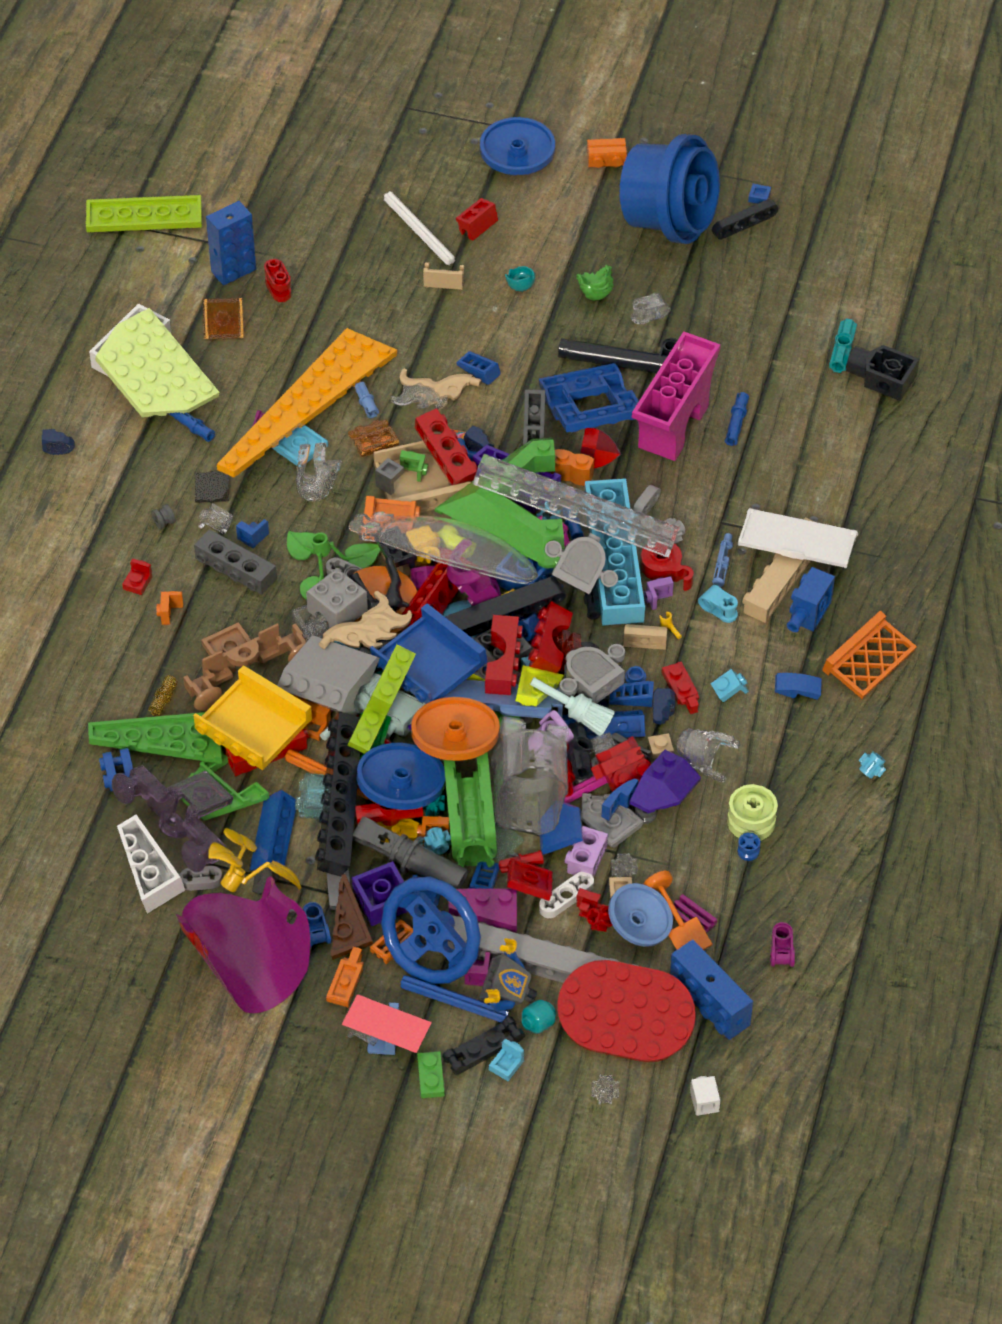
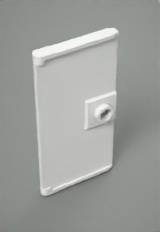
[738,508,858,568]

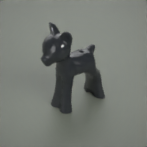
[349,557,410,642]

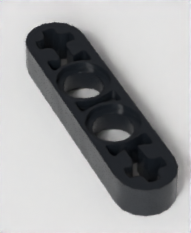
[711,199,779,240]

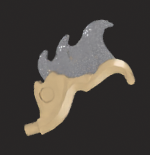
[391,368,481,410]

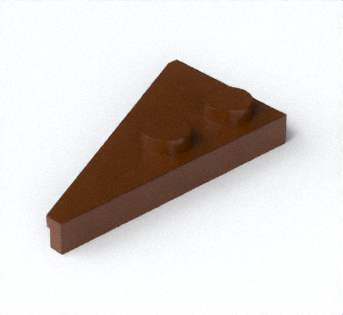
[330,874,373,960]

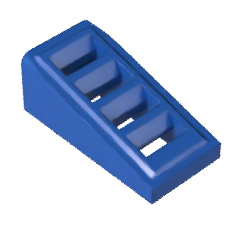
[456,351,501,385]
[609,681,654,707]
[469,862,500,889]

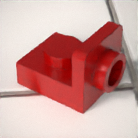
[122,559,152,595]

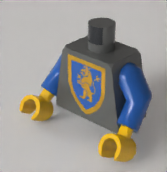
[480,938,537,1011]

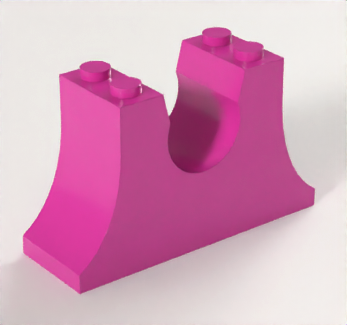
[632,331,720,461]

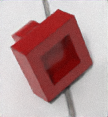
[576,888,601,918]

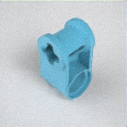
[698,585,738,623]

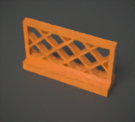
[822,611,917,699]

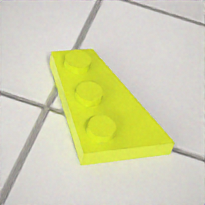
[515,665,565,706]

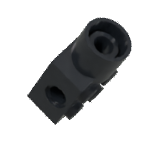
[846,345,919,401]

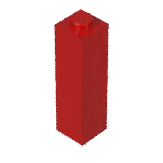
[225,727,309,777]

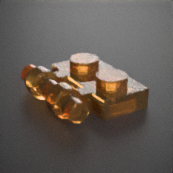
[348,419,399,457]

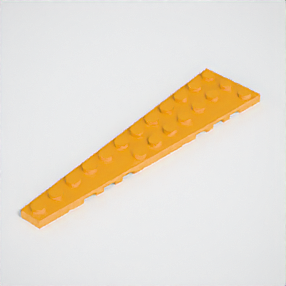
[217,328,397,477]

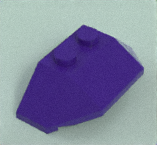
[629,750,701,813]

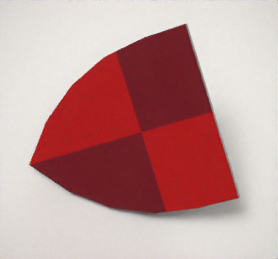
[580,428,621,469]

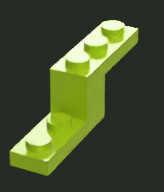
[348,644,416,754]

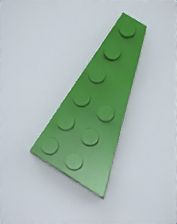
[88,712,222,764]

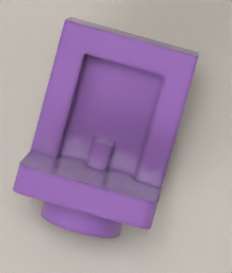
[644,577,673,610]

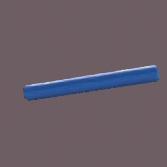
[401,975,509,1023]

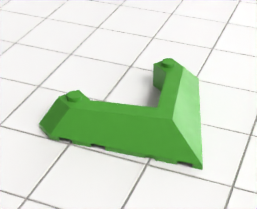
[435,438,565,568]

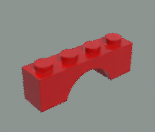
[528,601,573,673]
[485,615,522,695]

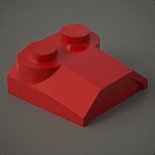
[595,736,651,792]

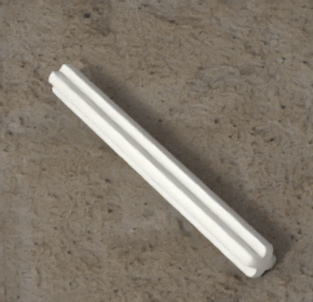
[384,191,455,265]

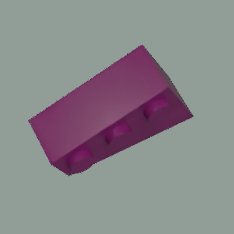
[449,889,517,933]

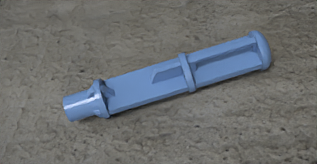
[712,533,733,587]

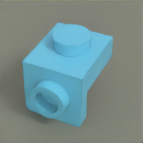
[711,669,749,702]
[489,1039,524,1081]

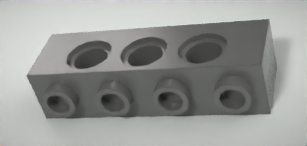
[194,529,277,595]

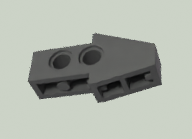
[523,390,545,445]

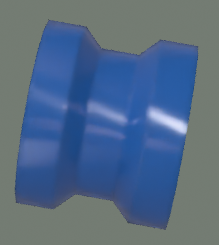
[737,832,761,861]

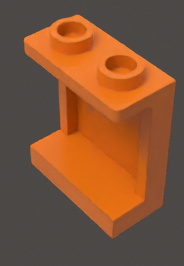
[362,496,420,540]

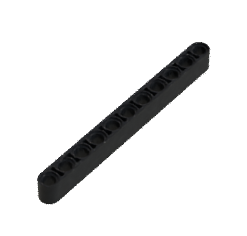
[357,576,566,673]

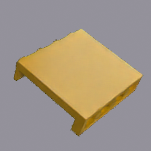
[193,665,312,770]

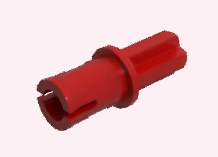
[498,850,544,873]

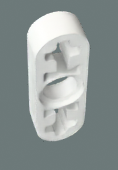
[539,871,594,918]

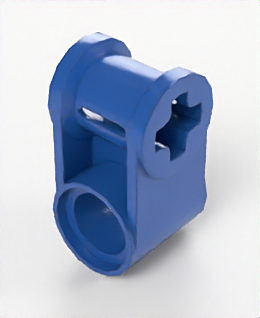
[303,902,331,948]

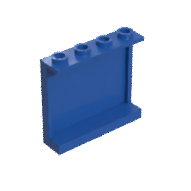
[370,603,487,704]

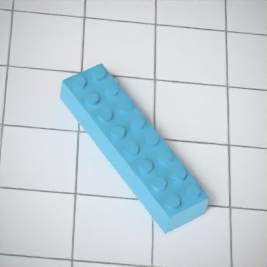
[584,479,645,625]

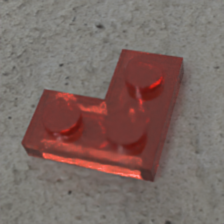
[553,629,581,675]

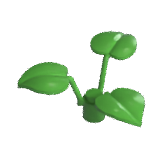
[287,531,381,601]

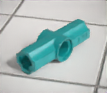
[829,318,857,373]

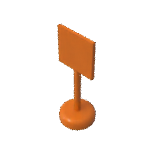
[643,871,713,950]

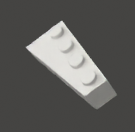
[117,815,185,913]

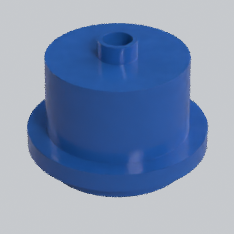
[620,134,720,244]

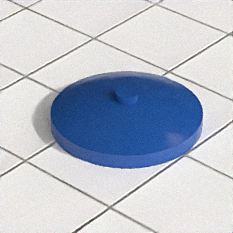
[480,117,555,175]
[357,743,445,810]

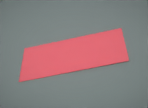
[342,994,432,1053]

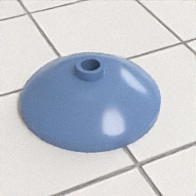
[608,883,673,947]

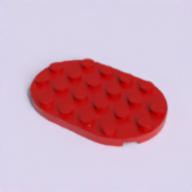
[557,960,696,1062]

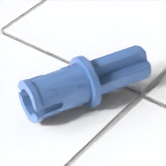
[355,382,379,418]

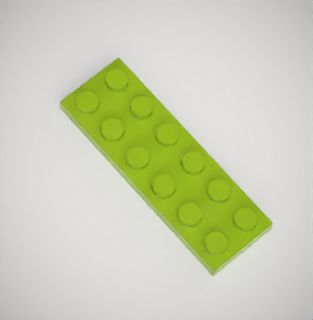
[86,195,202,232]

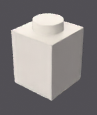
[690,1076,720,1116]

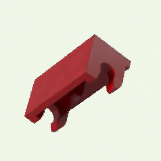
[456,198,498,241]

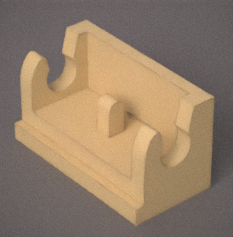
[423,262,464,290]

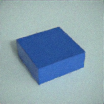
[748,184,771,204]

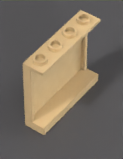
[374,440,471,513]

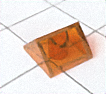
[203,298,244,339]

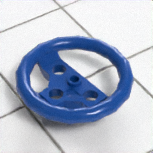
[381,877,481,984]

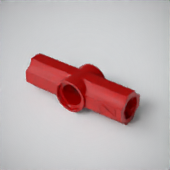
[355,803,423,826]

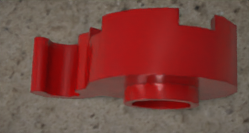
[640,539,694,591]

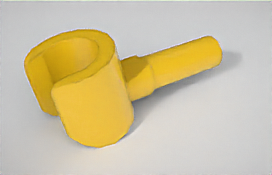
[659,612,682,639]

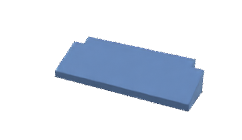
[443,680,563,718]

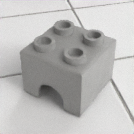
[306,568,368,629]

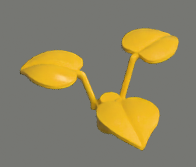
[209,828,301,892]

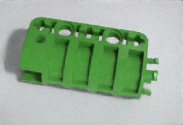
[444,752,497,868]

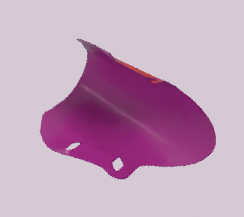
[176,876,310,1013]

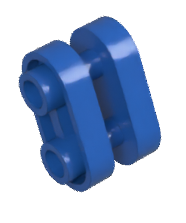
[99,748,136,792]

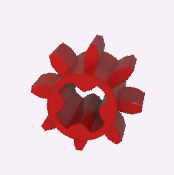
[587,903,613,932]

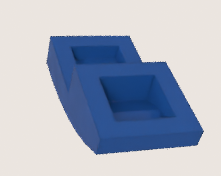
[775,673,821,700]
[601,778,638,821]

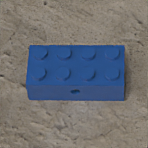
[206,201,256,286]
[670,939,753,1040]

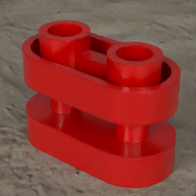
[264,259,292,302]

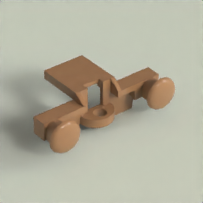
[183,622,306,711]

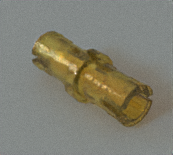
[148,675,178,716]

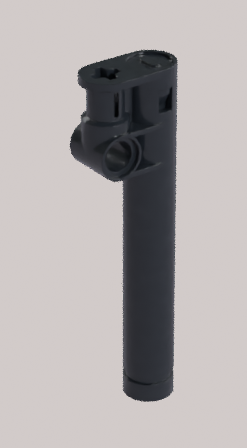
[558,338,678,374]

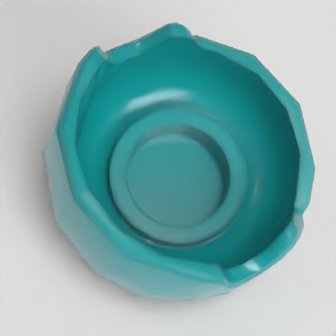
[505,266,536,292]

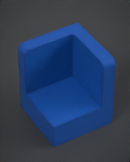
[236,519,269,548]

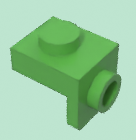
[400,450,428,482]

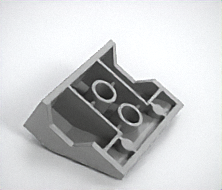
[277,635,380,716]

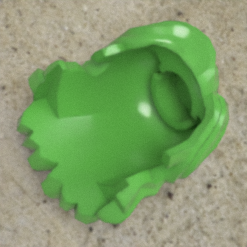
[576,265,614,301]

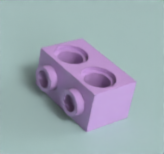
[565,826,608,878]

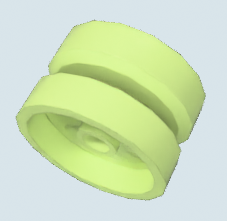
[727,784,778,841]

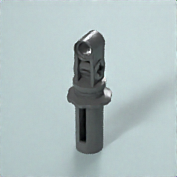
[353,817,469,889]

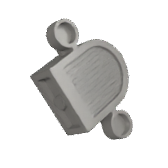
[544,533,618,594]
[560,644,625,703]

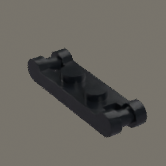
[442,1017,525,1075]

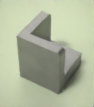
[375,458,404,495]

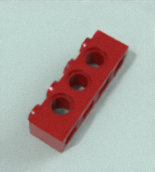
[415,408,478,486]
[402,559,459,626]

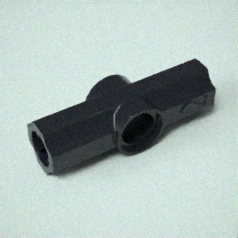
[566,722,593,780]

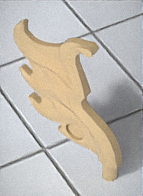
[319,591,412,649]

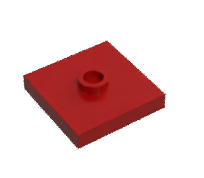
[507,858,553,901]

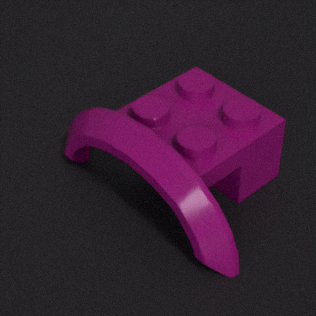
[447,539,501,606]

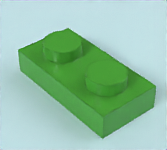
[417,1051,444,1098]

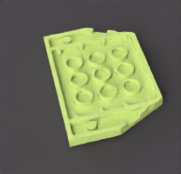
[95,308,220,417]

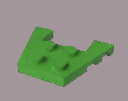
[177,752,269,821]

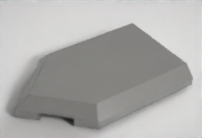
[581,793,644,848]

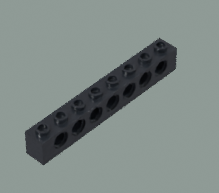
[315,711,360,877]

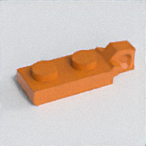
[326,947,364,1007]

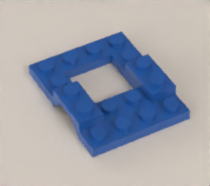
[539,363,639,432]

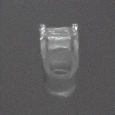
[631,293,670,324]

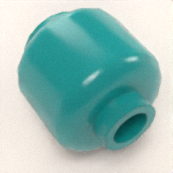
[522,1000,556,1034]

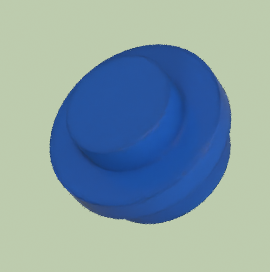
[625,666,646,683]

